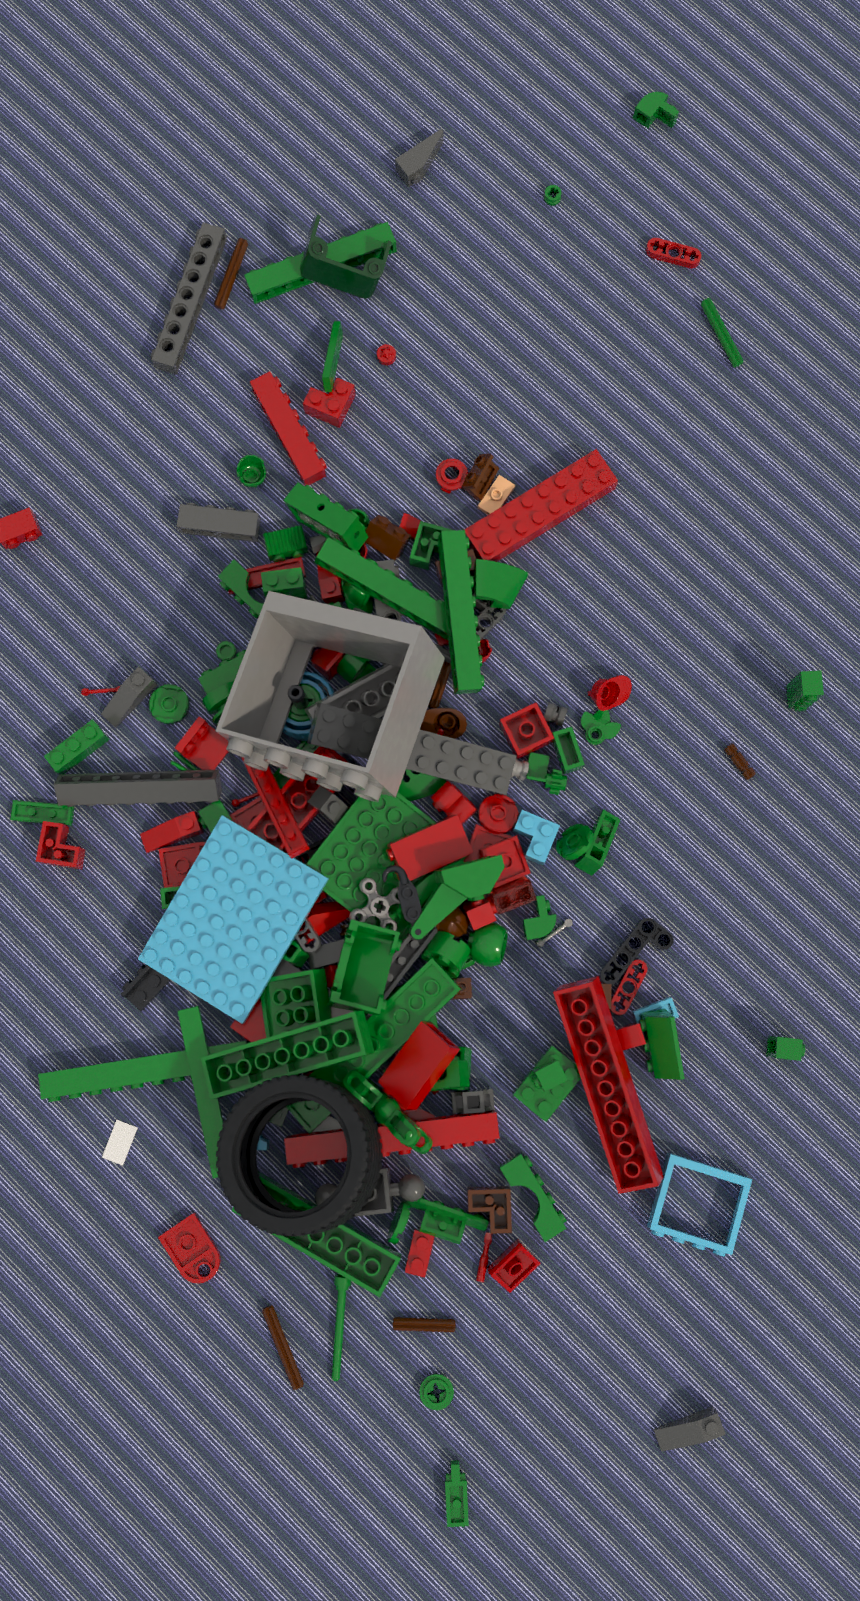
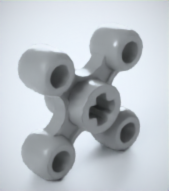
[349,878,400,931]

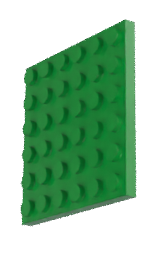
[306,792,466,941]

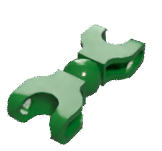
[343,1070,433,1154]

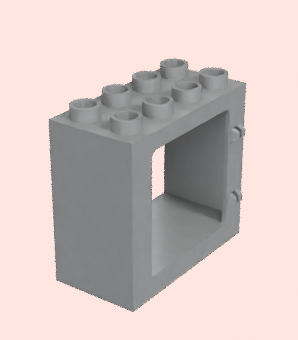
[216,591,445,802]

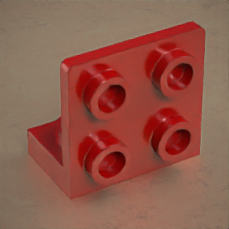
[175,716,229,770]

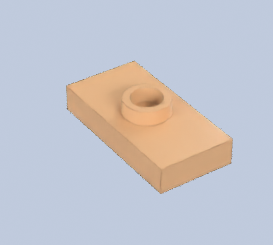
[478,475,515,515]

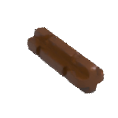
[724,743,756,780]

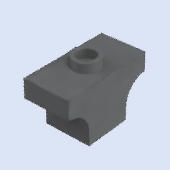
[451,1088,495,1114]

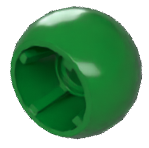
[468,922,508,967]

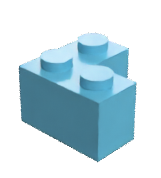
[513,810,560,865]

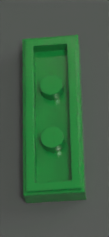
[10,800,75,826]

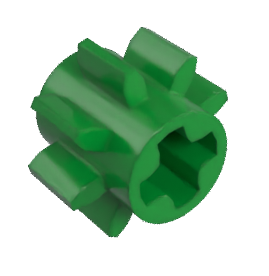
[545,769,567,795]

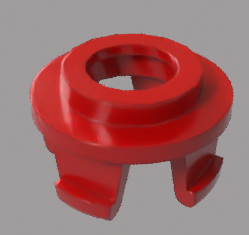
[436,459,468,494]

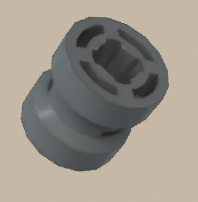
[544,702,568,727]

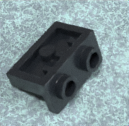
[120,964,170,1011]

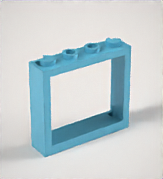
[647,1152,752,1257]

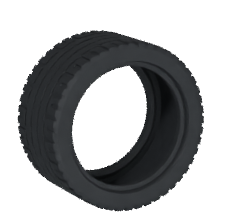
[216,1075,383,1236]

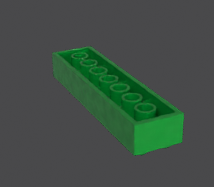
[201,1011,375,1100]
[231,1171,402,1297]

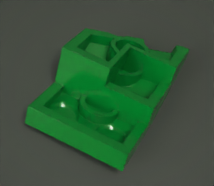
[474,559,528,609]

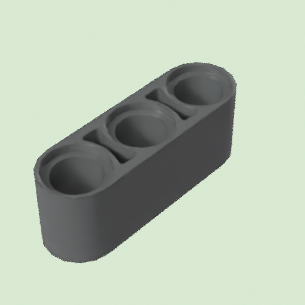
[308,939,344,970]

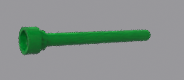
[332,1274,351,1381]

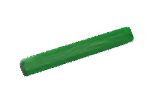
[701,298,743,368]

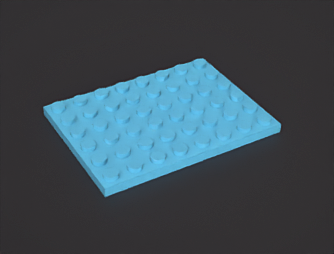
[138,815,329,1024]

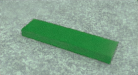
[322,321,343,392]

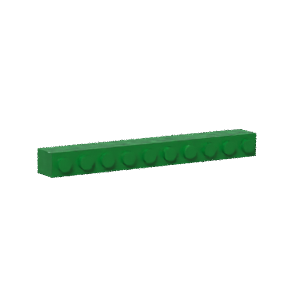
[38,1040,249,1102]

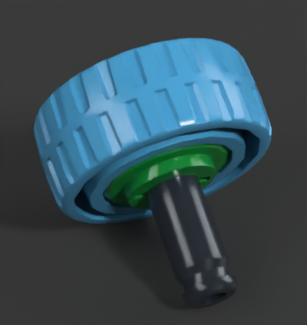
[282,671,334,741]

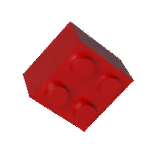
[499,702,554,759]

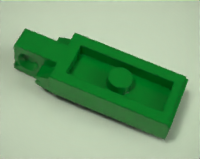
[445,1460,469,1527]

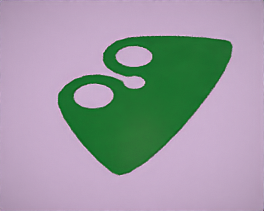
[398,769,447,801]

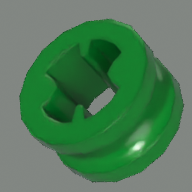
[544,185,562,206]

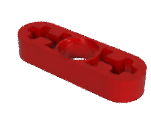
[646,238,701,269]
[610,960,647,1015]

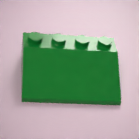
[261,969,332,1038]

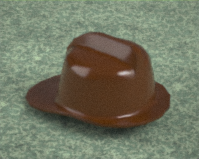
[420,708,467,739]
[436,906,469,939]

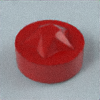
[377,344,396,365]

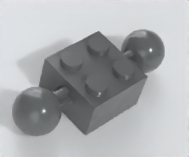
[315,1168,425,1217]

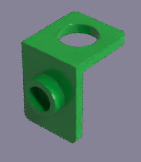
[525,752,550,783]

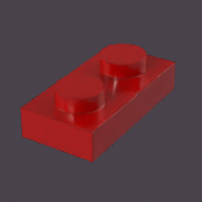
[404,1229,435,1278]

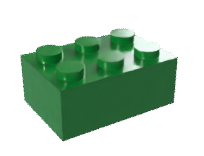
[512,1045,581,1122]

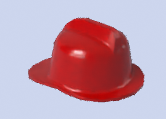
[587,675,632,711]

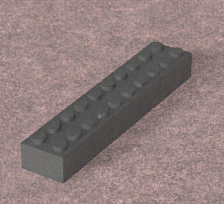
[307,703,517,795]

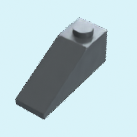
[395,129,444,187]
[101,666,157,728]
[308,786,349,825]
[653,1406,726,1452]

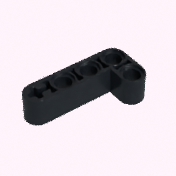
[598,918,674,984]

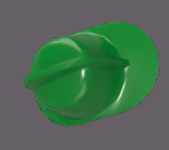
[341,579,373,614]

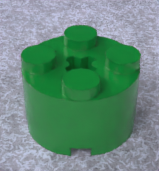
[421,931,471,978]

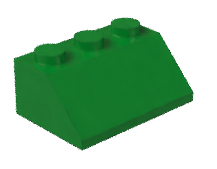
[639,1009,685,1080]

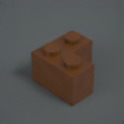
[467,1186,512,1234]

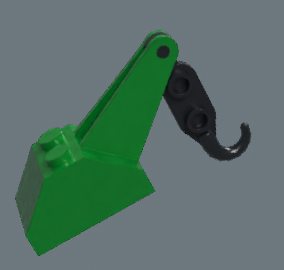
[382,855,505,940]

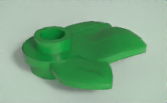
[581,710,621,745]

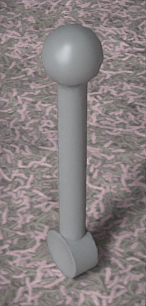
[536,919,573,947]

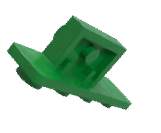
[406,1196,489,1244]

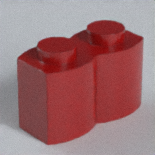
[431,781,478,825]

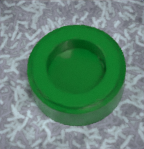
[216,641,237,661]

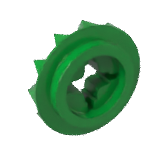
[419,1373,454,1410]

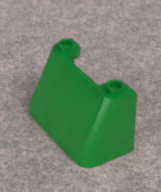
[327,919,402,1016]

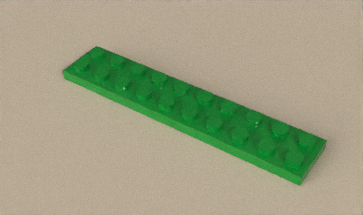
[286,958,462,1134]

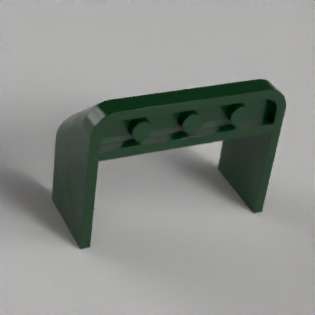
[300,215,392,299]

